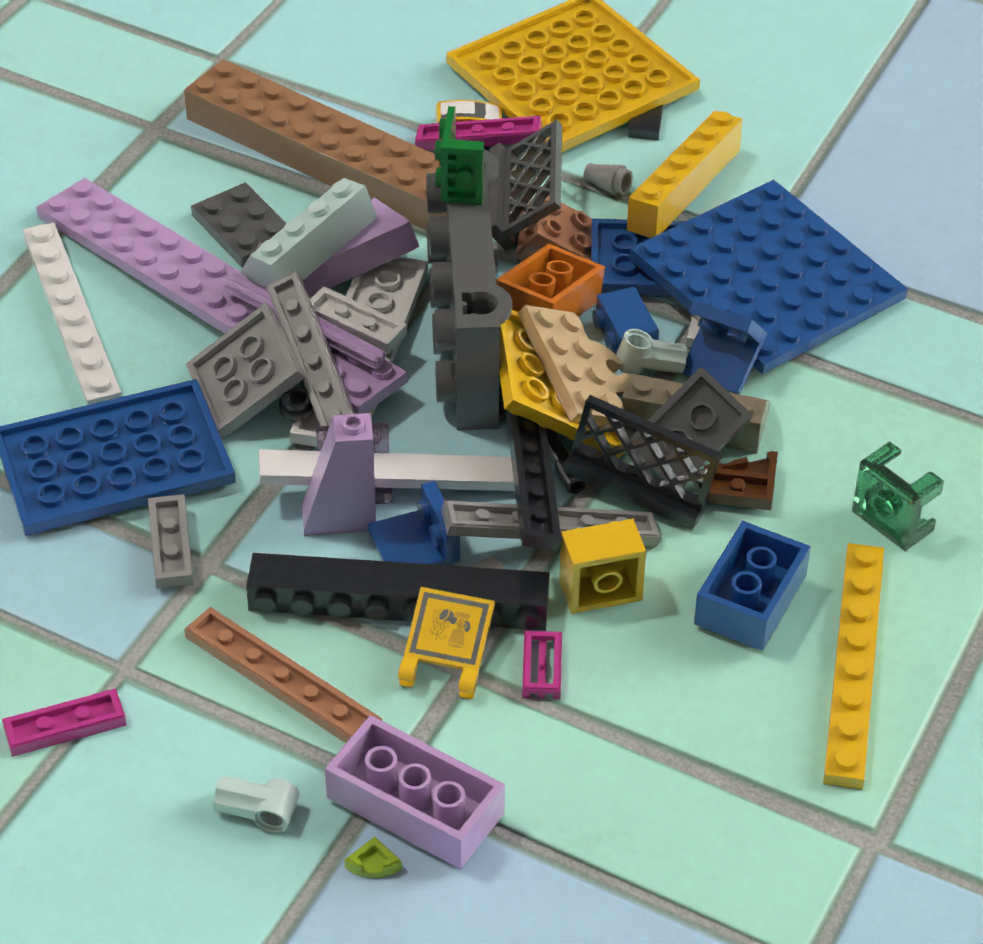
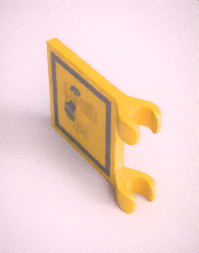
[398,587,495,699]

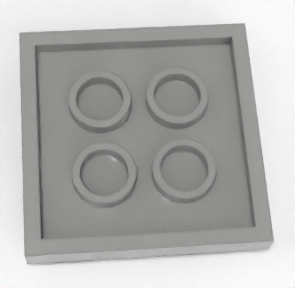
[186,303,305,439]

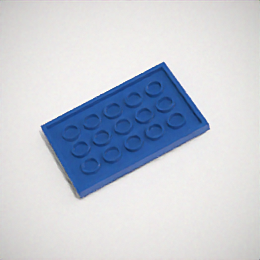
[0,379,236,536]

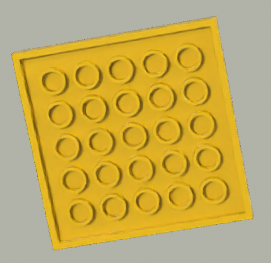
[446,0,700,152]

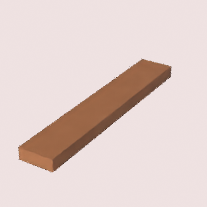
[184,607,382,743]

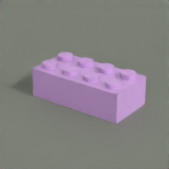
[325,715,505,869]

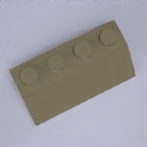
[622,373,771,454]

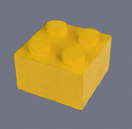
[559,519,646,614]

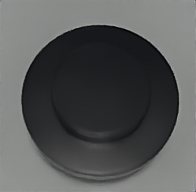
[279,388,314,420]

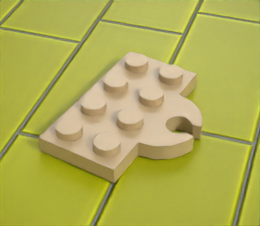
[518,305,629,426]

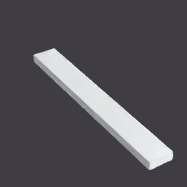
[258,449,515,491]

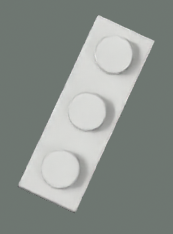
[310,287,407,354]

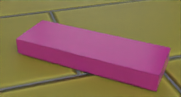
[2,688,127,757]

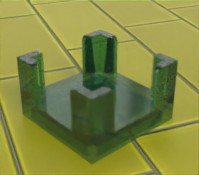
[852,441,944,551]

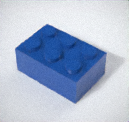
[694,521,811,651]

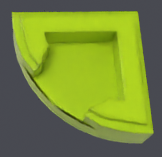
[344,836,402,878]

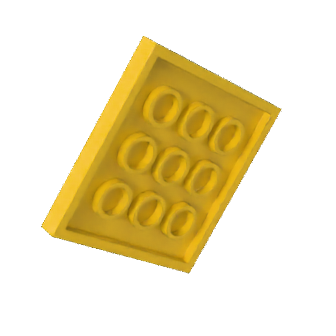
[499,310,625,459]

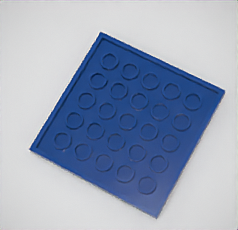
[629,179,908,375]

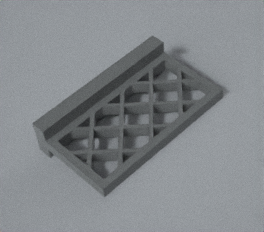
[488,119,562,251]

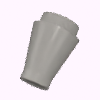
[584,163,633,196]

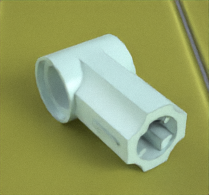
[616,329,687,375]
[213,776,300,833]

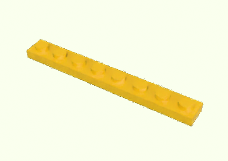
[823,543,884,790]

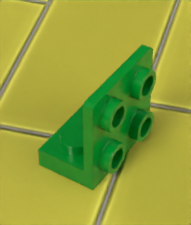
[435,106,484,205]

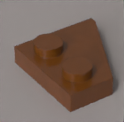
[702,451,778,510]

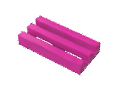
[522,631,562,699]

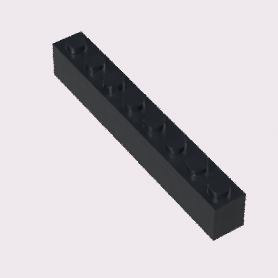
[246,553,550,631]

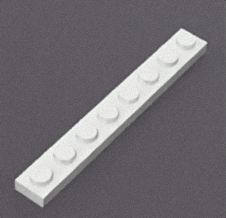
[23,222,122,405]

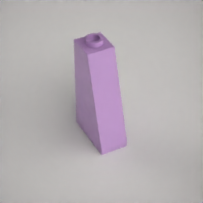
[303,198,419,298]
[302,413,376,536]

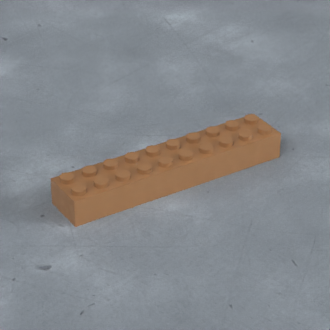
[184,59,444,231]

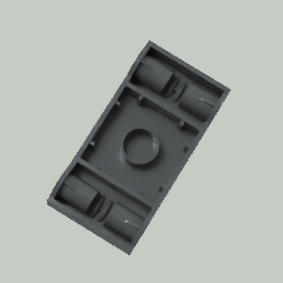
[426,150,512,430]

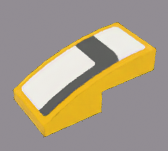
[435,100,502,123]

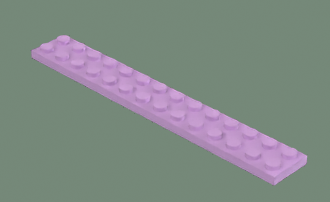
[36,178,408,414]

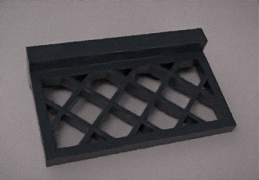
[563,395,722,530]

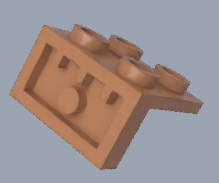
[516,194,592,261]

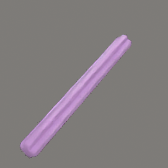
[223,274,386,370]

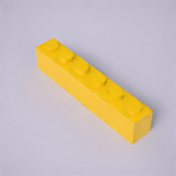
[627,110,743,238]

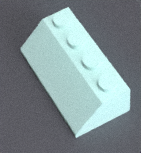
[240,178,378,288]

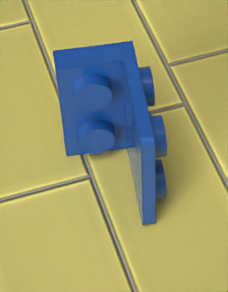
[681,300,767,394]
[368,481,460,565]

